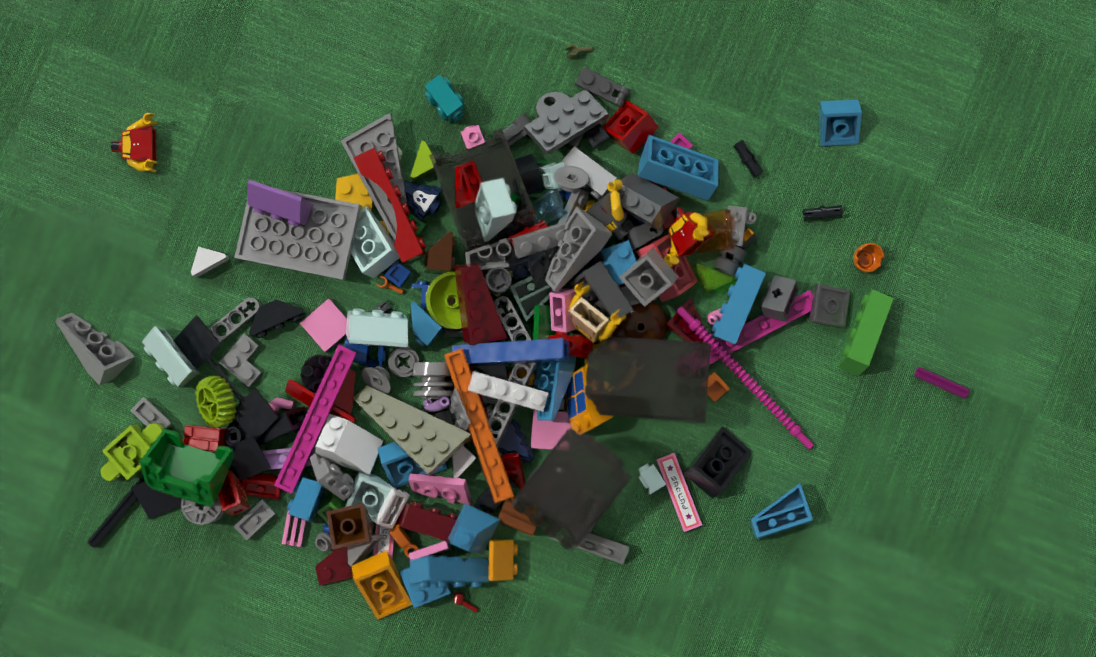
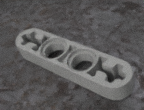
[209,298,261,344]

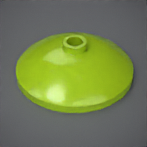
[425,271,462,329]

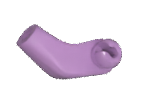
[423,397,449,412]

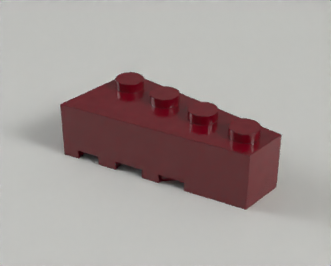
[454,263,507,345]

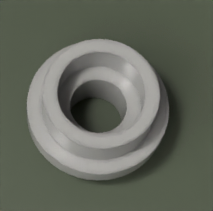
[315,532,332,551]

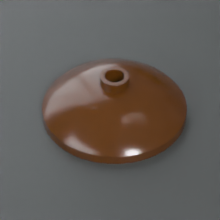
[611,301,667,354]

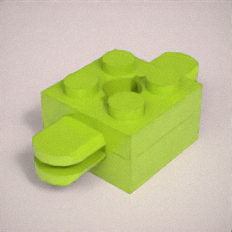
[100,423,165,481]

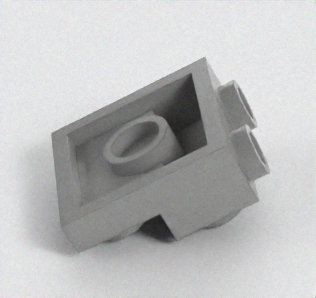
[310,453,355,501]

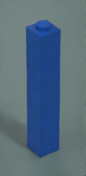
[451,338,569,367]

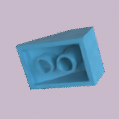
[578,240,636,286]

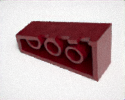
[396,501,458,542]

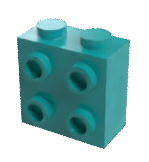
[424,74,465,123]

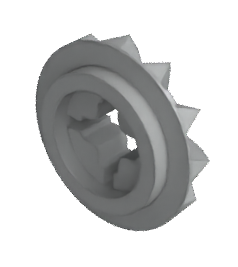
[388,347,419,377]

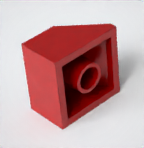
[602,100,659,154]

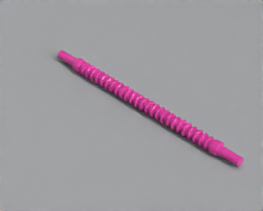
[677,306,814,450]

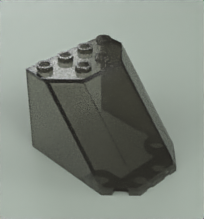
[585,337,711,423]
[511,428,632,551]

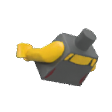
[582,179,627,240]

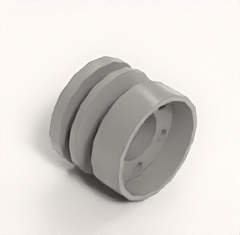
[413,362,454,399]
[181,497,225,525]

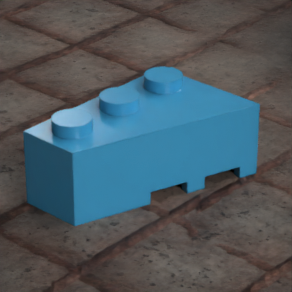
[750,483,813,540]

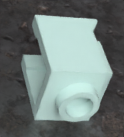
[538,162,565,192]
[638,463,666,494]

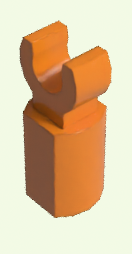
[389,524,419,558]

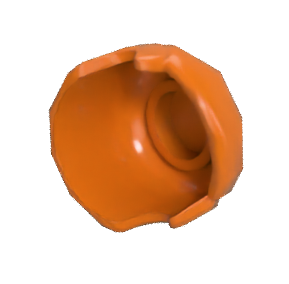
[853,243,884,272]

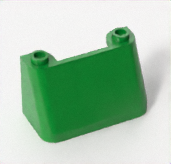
[139,429,234,507]

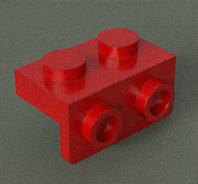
[549,332,593,359]

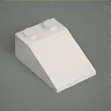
[315,414,383,475]

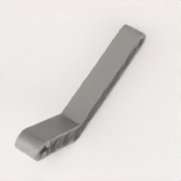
[488,296,539,448]

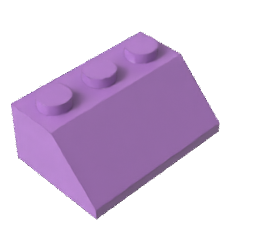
[248,180,313,227]

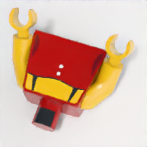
[111,113,158,173]
[664,207,714,267]

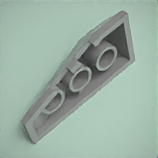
[545,207,612,292]
[55,313,135,385]

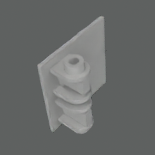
[723,205,757,246]
[449,388,471,432]

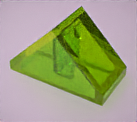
[695,263,733,293]

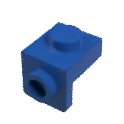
[411,280,429,308]

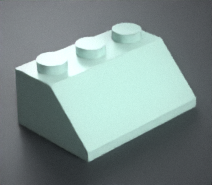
[345,308,408,347]
[142,326,200,387]

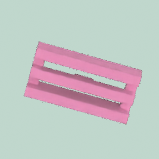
[282,510,306,547]

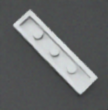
[468,372,548,411]

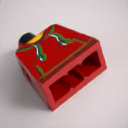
[218,471,250,516]

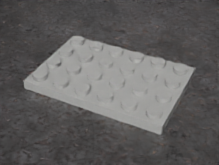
[234,188,361,280]

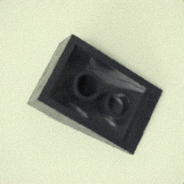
[683,426,752,499]

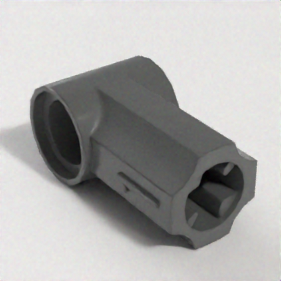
[497,113,532,149]

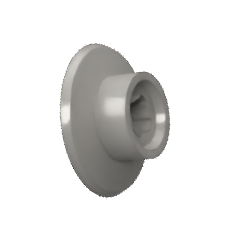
[554,166,589,192]
[362,366,391,394]

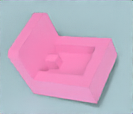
[461,125,485,150]

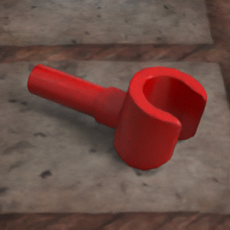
[453,592,478,612]

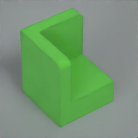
[317,493,347,523]

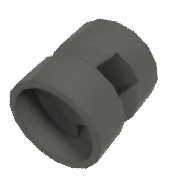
[714,243,747,277]
[485,267,511,295]

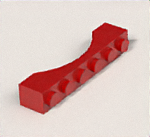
[353,148,427,263]

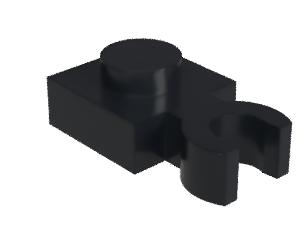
[584,124,610,149]

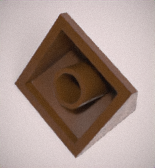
[326,503,373,550]

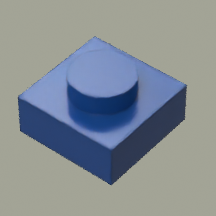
[384,261,411,288]

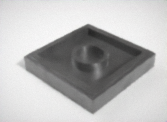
[809,284,851,328]

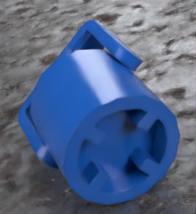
[344,338,386,367]

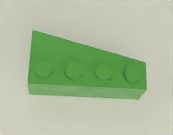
[837,289,894,376]

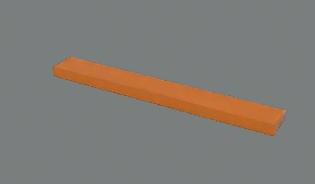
[444,348,514,503]

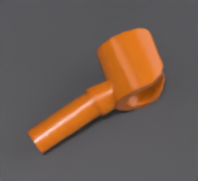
[376,276,403,294]

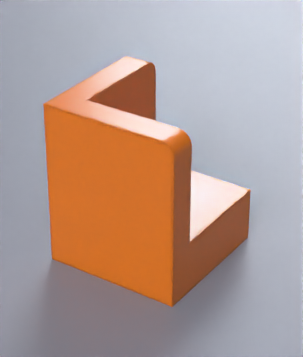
[699,372,730,402]

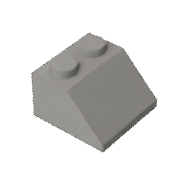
[619,248,678,307]

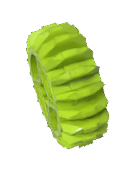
[195,376,236,428]

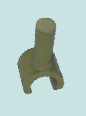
[565,44,592,59]

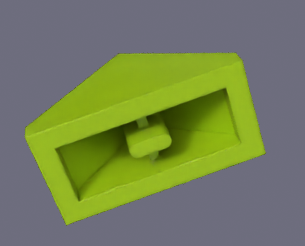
[410,141,439,181]

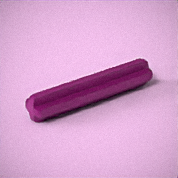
[914,367,969,398]

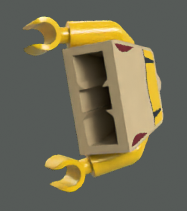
[568,282,626,342]

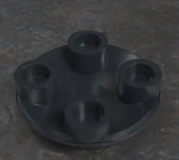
[301,355,332,393]

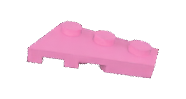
[408,474,472,506]

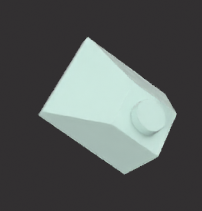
[345,471,394,522]

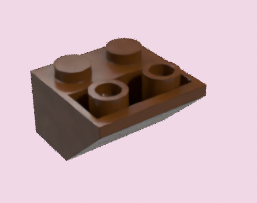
[424,232,456,274]

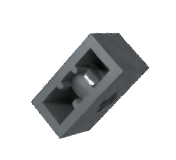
[760,275,799,322]

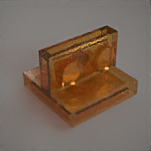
[699,209,733,253]

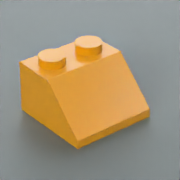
[489,539,518,581]

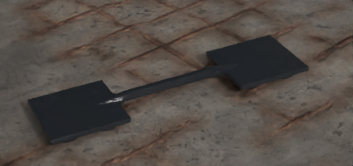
[173,315,279,441]
[131,435,271,519]

